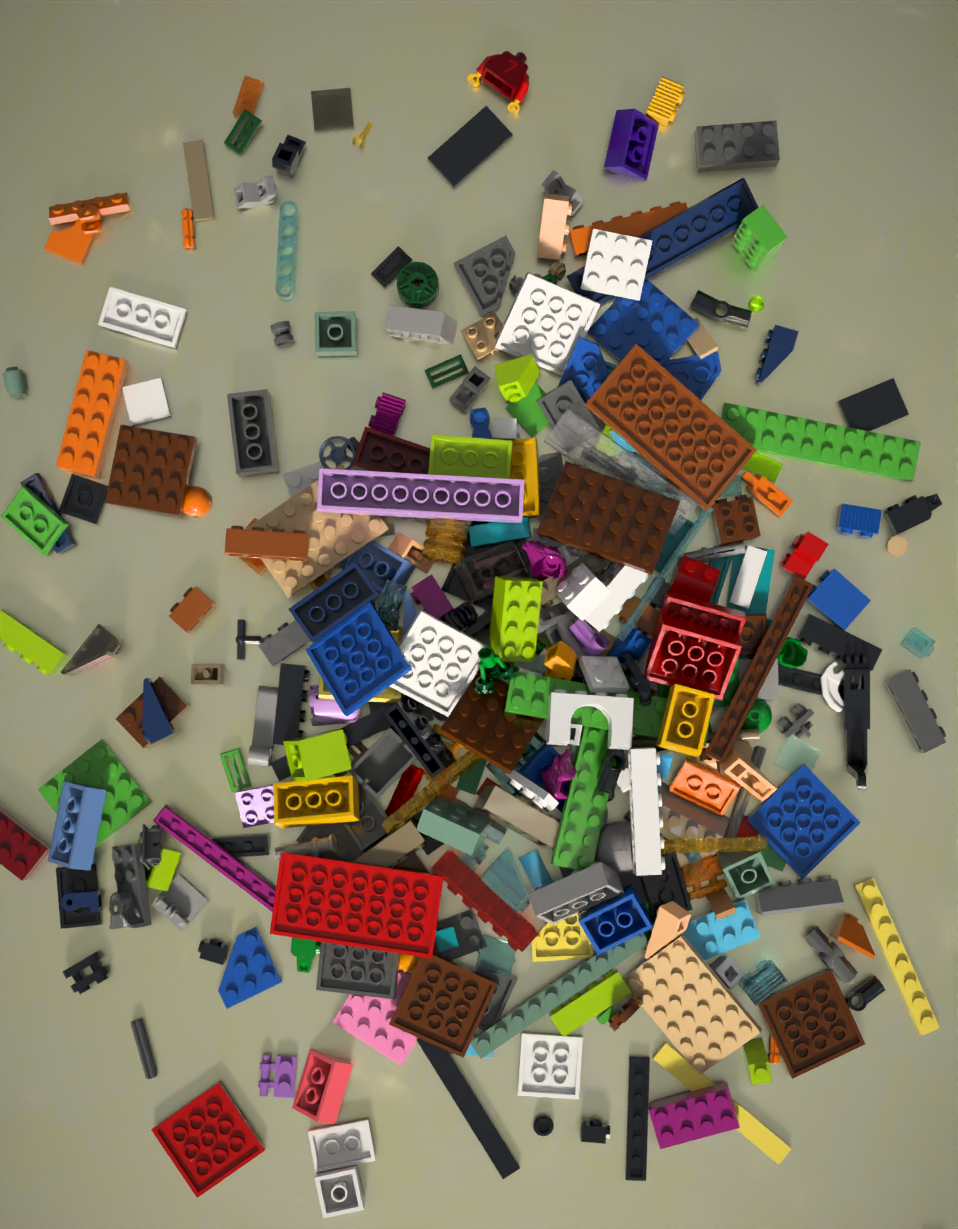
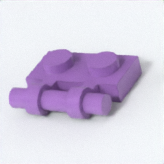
[258,1054,297,1098]

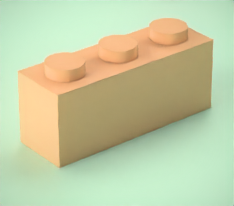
[537,193,572,260]

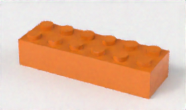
[56,350,129,479]

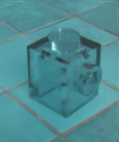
[900,627,936,658]

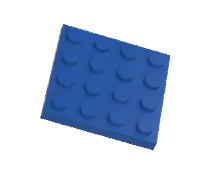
[587,279,700,367]
[305,602,413,717]
[746,764,861,879]

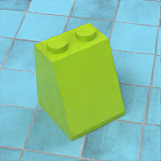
[283,729,352,781]

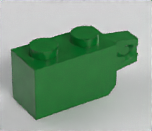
[290,937,321,973]

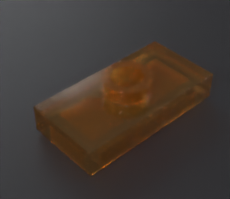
[233,76,264,119]

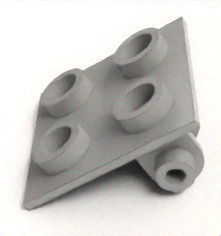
[152,874,208,931]

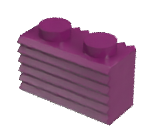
[368,392,406,436]

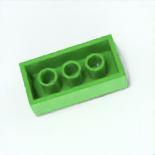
[733,205,787,271]

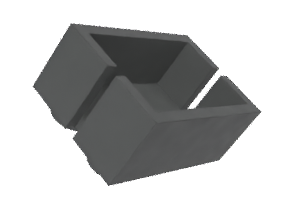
[348,726,417,799]

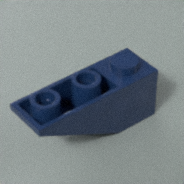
[755,325,799,386]

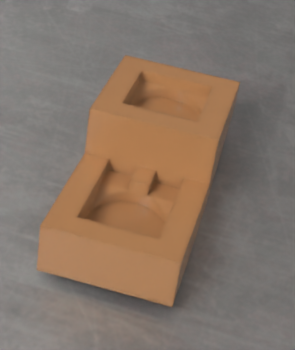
[705,887,736,920]

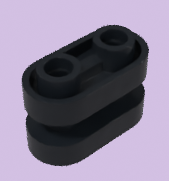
[62,951,110,994]

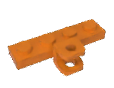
[49,192,130,234]

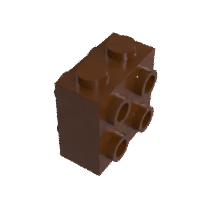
[711,494,761,546]

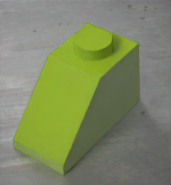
[742,1037,772,1086]

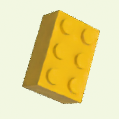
[656,684,715,757]

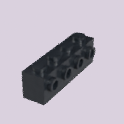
[384,696,457,779]

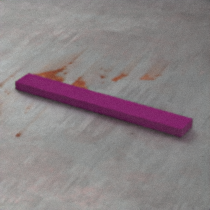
[153,804,276,912]

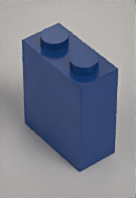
[806,568,871,631]

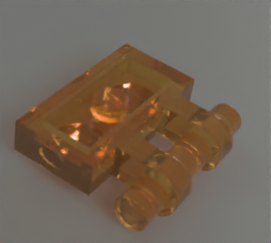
[680,853,727,900]

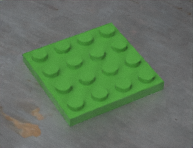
[38,739,152,847]

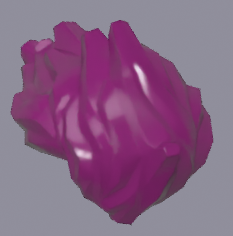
[522,540,568,578]
[542,749,577,799]

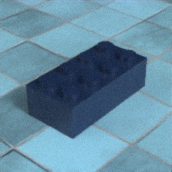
[289,561,381,643]

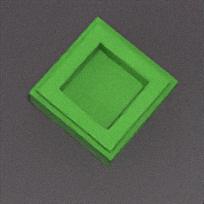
[596,1005,617,1025]

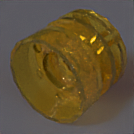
[422,518,469,564]

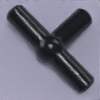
[235,619,261,660]

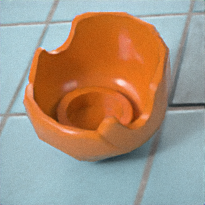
[183,486,212,517]

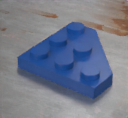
[558,336,610,403]
[663,351,722,400]
[218,926,282,1009]

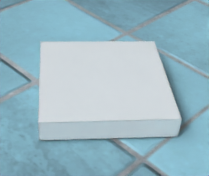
[122,378,171,427]

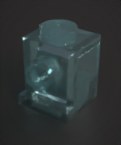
[458,842,489,872]

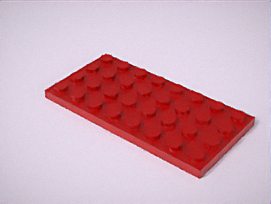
[270,851,444,959]

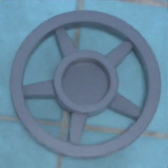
[319,436,356,470]

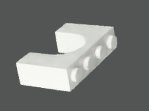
[546,689,634,750]

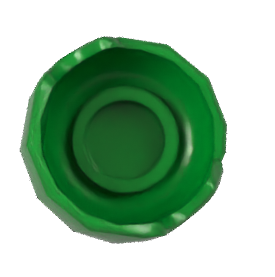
[777,637,808,668]

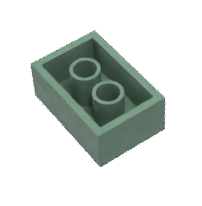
[416,796,491,856]

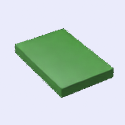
[1,485,69,555]

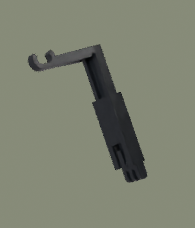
[843,654,870,790]

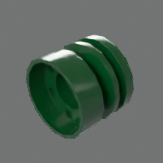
[397,262,439,310]

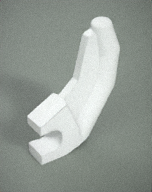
[821,662,843,712]

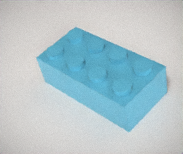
[682,898,761,960]

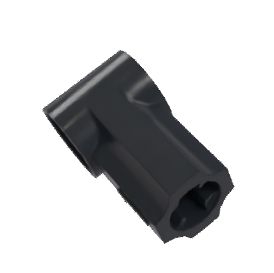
[845,975,885,1011]

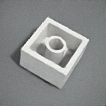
[554,562,611,621]
[315,1164,365,1219]

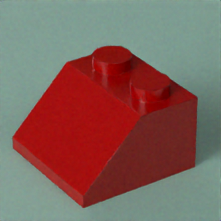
[668,555,721,602]

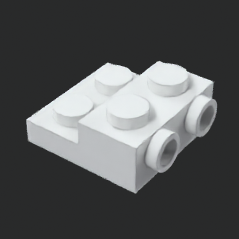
[283,461,323,498]

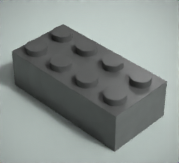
[694,120,780,172]
[227,389,279,477]

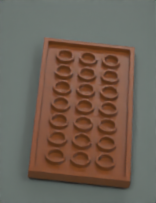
[584,344,757,511]

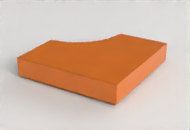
[44,220,95,265]

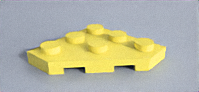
[531,913,593,962]

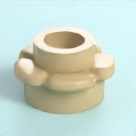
[548,261,566,279]

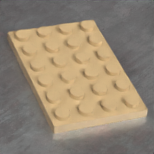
[244,464,388,598]
[623,934,762,1074]

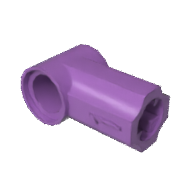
[568,619,608,656]

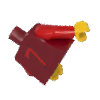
[468,51,529,115]

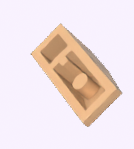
[720,745,777,802]

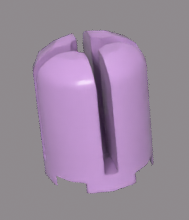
[309,685,361,726]

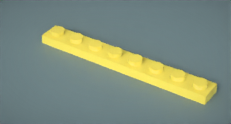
[854,877,940,1036]

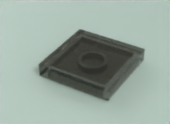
[311,88,354,132]

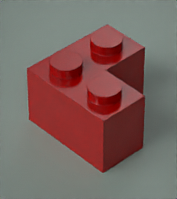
[781,531,828,580]

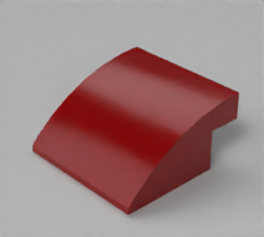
[644,590,746,700]

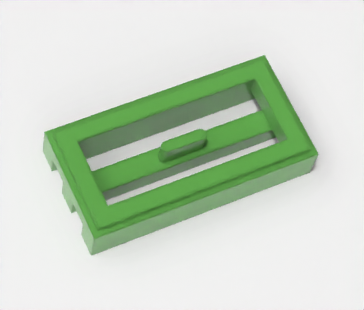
[220,748,252,792]

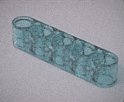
[275,201,299,301]

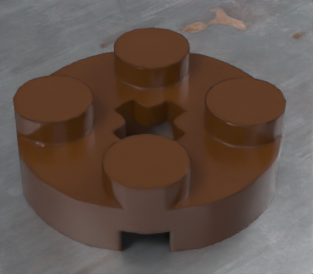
[607,996,643,1032]

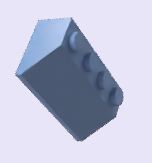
[48,781,106,871]

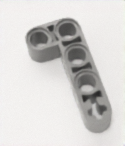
[248,686,278,766]

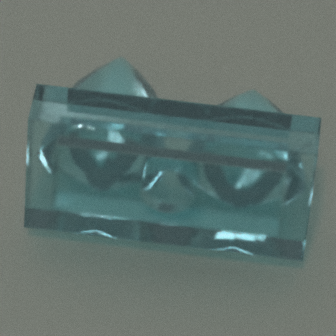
[377,580,407,624]

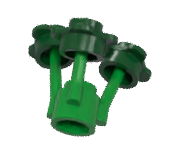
[474,647,519,694]

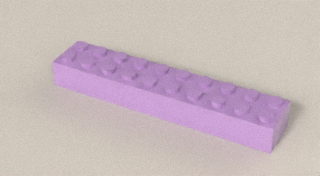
[317,468,524,523]

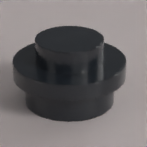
[533,1115,554,1136]

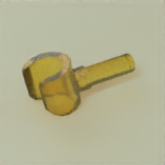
[352,122,372,148]

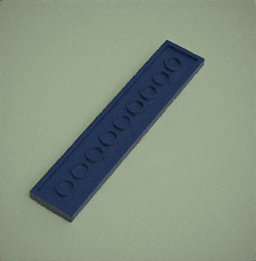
[566,178,759,304]

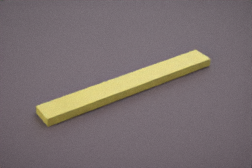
[652,1042,792,1164]

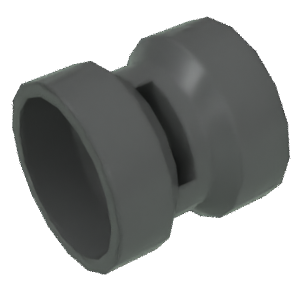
[270,321,294,346]

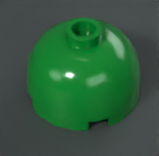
[740,699,772,734]

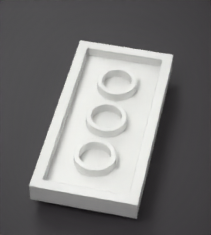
[98,287,187,349]

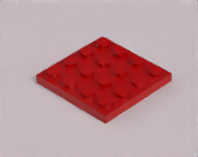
[151,1081,265,1198]

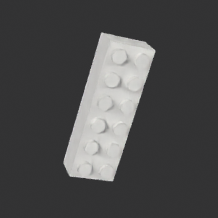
[628,748,665,876]

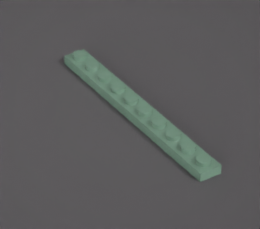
[470,933,648,1059]

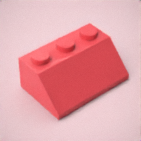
[292,1049,353,1124]

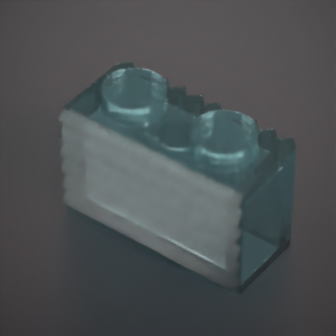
[738,959,788,1006]

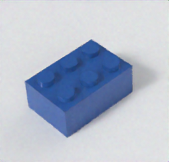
[578,885,653,955]

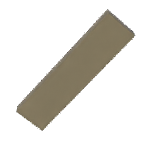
[183,140,215,222]

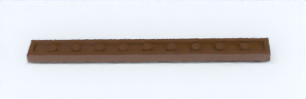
[704,575,813,763]

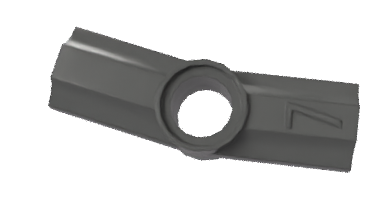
[804,926,858,984]

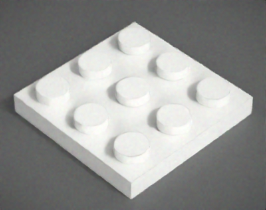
[580,229,652,301]
[518,1032,583,1099]

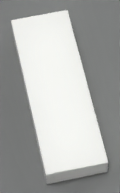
[729,545,767,609]

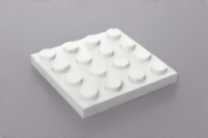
[494,272,600,376]
[390,609,489,717]

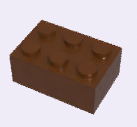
[116,677,191,748]

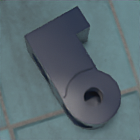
[61,890,102,912]

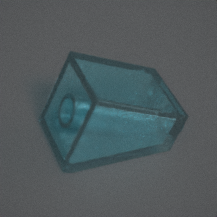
[480,847,530,913]

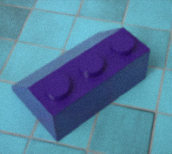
[604,108,659,180]

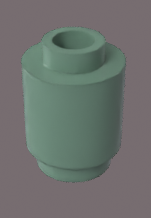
[3,367,27,397]

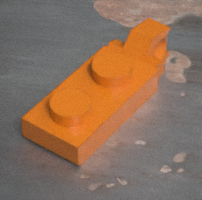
[741,471,793,517]

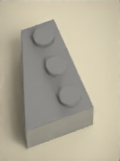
[384,305,458,346]

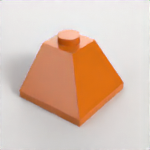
[830,913,875,959]

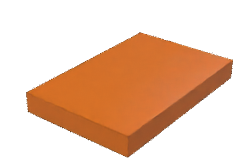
[668,757,741,817]

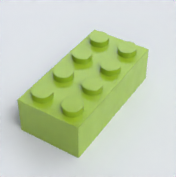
[489,576,543,662]

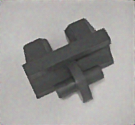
[777,703,814,739]

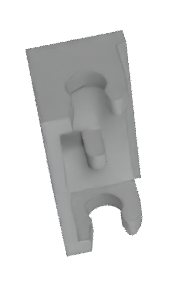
[537,602,577,635]

